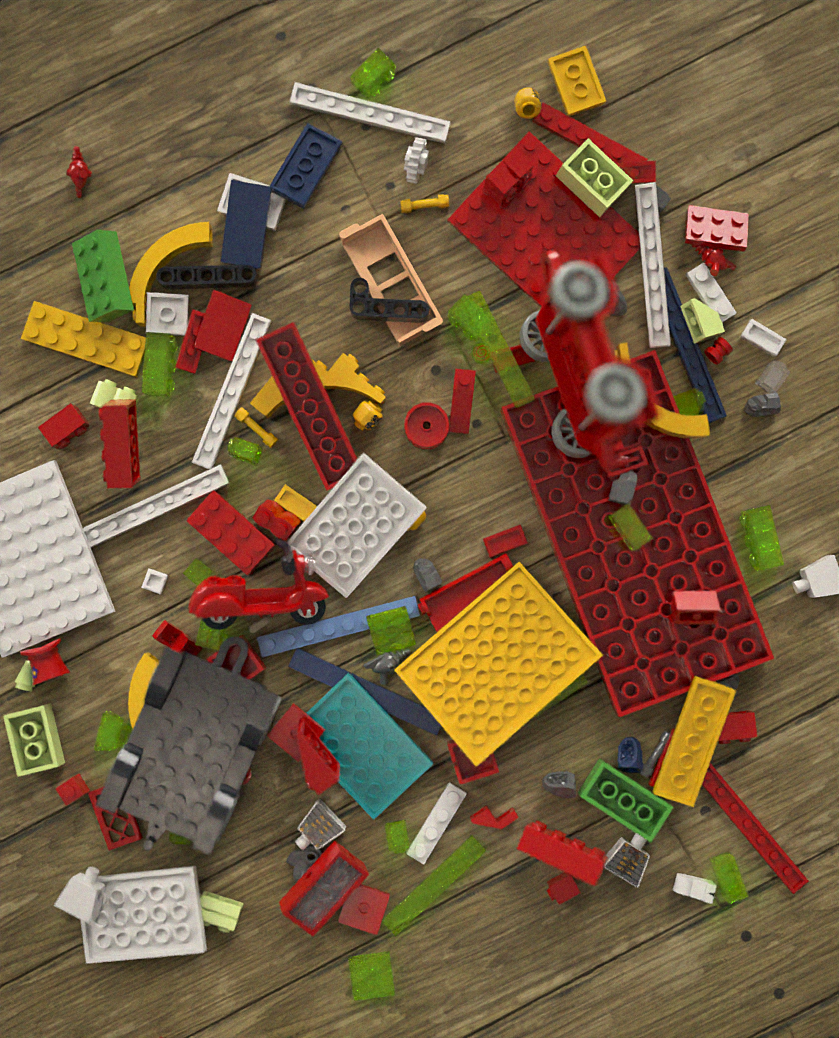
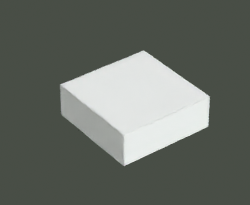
[141,568,169,594]

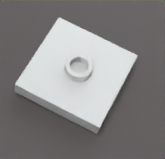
[146,292,189,336]

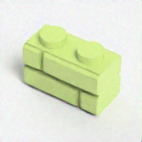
[200,891,244,933]

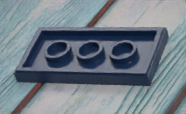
[270,123,343,209]
[221,180,272,269]

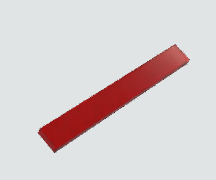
[702,763,809,894]

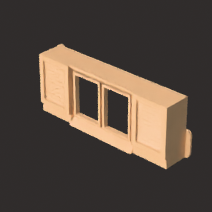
[339,214,443,346]

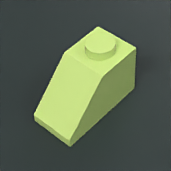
[680,298,725,344]

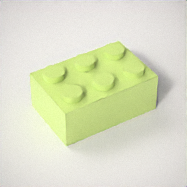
[556,139,633,217]
[3,703,65,777]

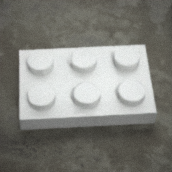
[217,173,286,231]

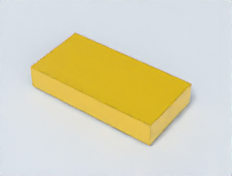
[274,484,317,522]

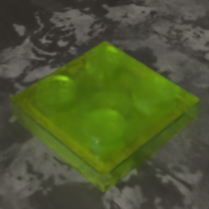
[366,606,416,655]
[348,951,395,1001]

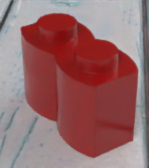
[252,499,301,540]

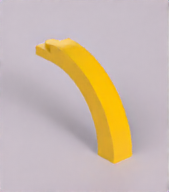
[129,222,213,327]
[613,343,710,438]
[128,652,159,729]

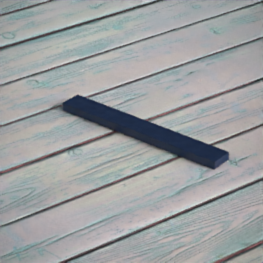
[664,267,727,424]
[288,648,441,735]

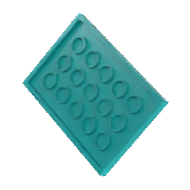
[306,673,434,820]

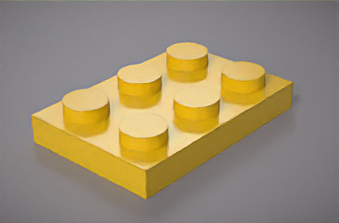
[548,45,606,117]

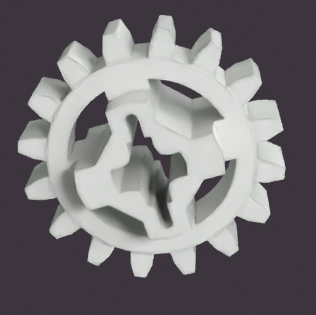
[404,137,429,184]

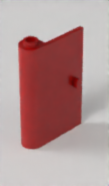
[417,553,513,632]

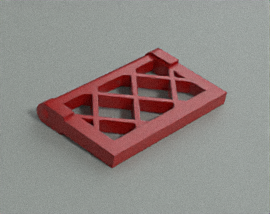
[88,786,143,851]

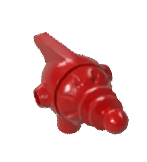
[66,146,92,198]
[691,244,736,276]

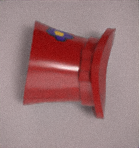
[20,638,70,685]

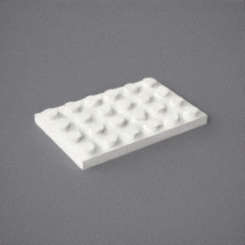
[287,453,426,598]
[81,866,207,963]

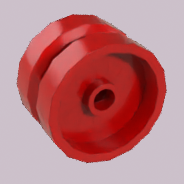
[404,403,449,450]

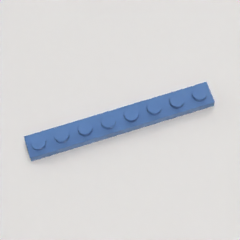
[257,596,420,657]

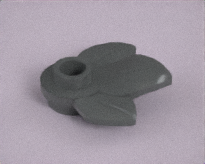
[286,845,322,882]

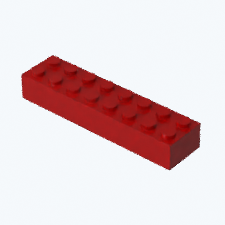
[255,322,358,491]

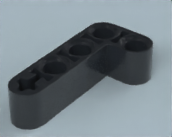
[350,277,429,323]

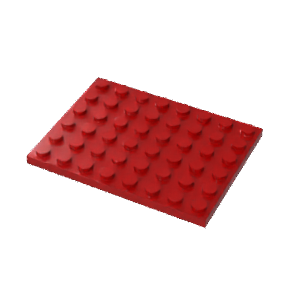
[447,131,641,307]

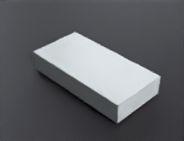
[740,319,787,358]

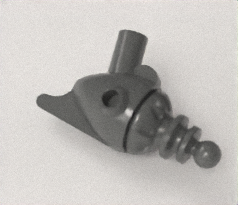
[363,648,411,684]

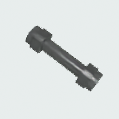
[640,731,670,778]

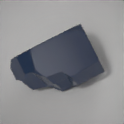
[617,736,643,773]

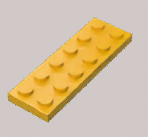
[21,301,150,377]
[652,676,736,807]

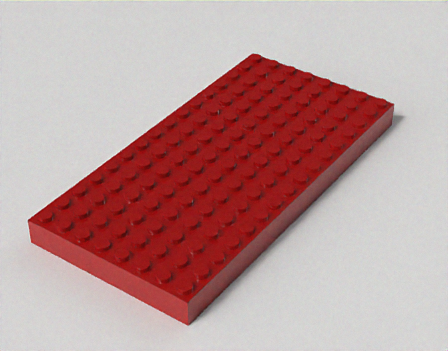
[500,350,775,717]

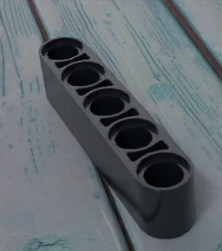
[156,265,258,290]

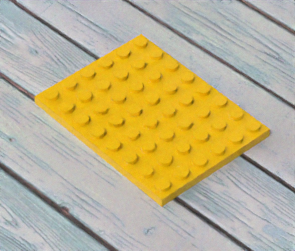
[395,562,602,766]

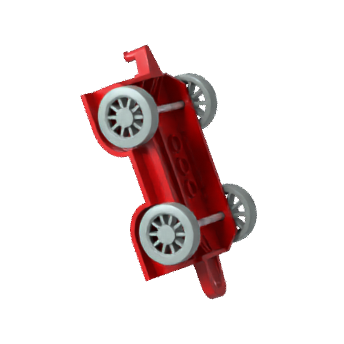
[519,250,661,471]

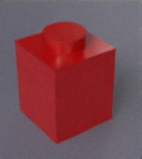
[55,774,90,806]
[546,872,581,905]

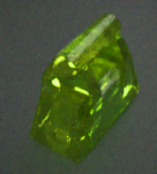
[94,710,133,751]

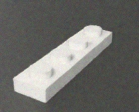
[406,782,467,865]

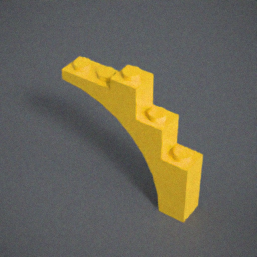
[250,353,386,418]

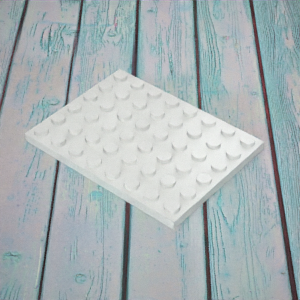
[0,460,116,658]

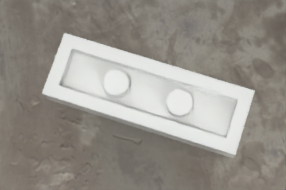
[686,263,736,322]

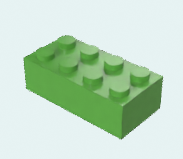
[72,229,134,323]
[577,758,673,842]

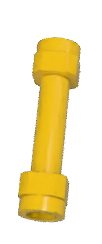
[400,195,449,213]
[234,407,279,448]

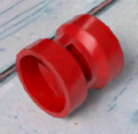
[704,337,733,365]

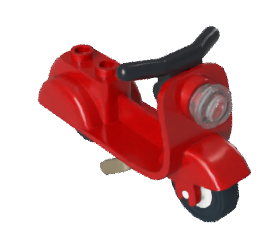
[188,538,329,633]

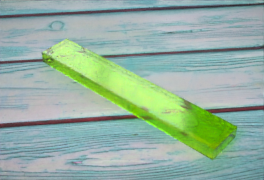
[462,290,535,408]
[382,835,486,936]

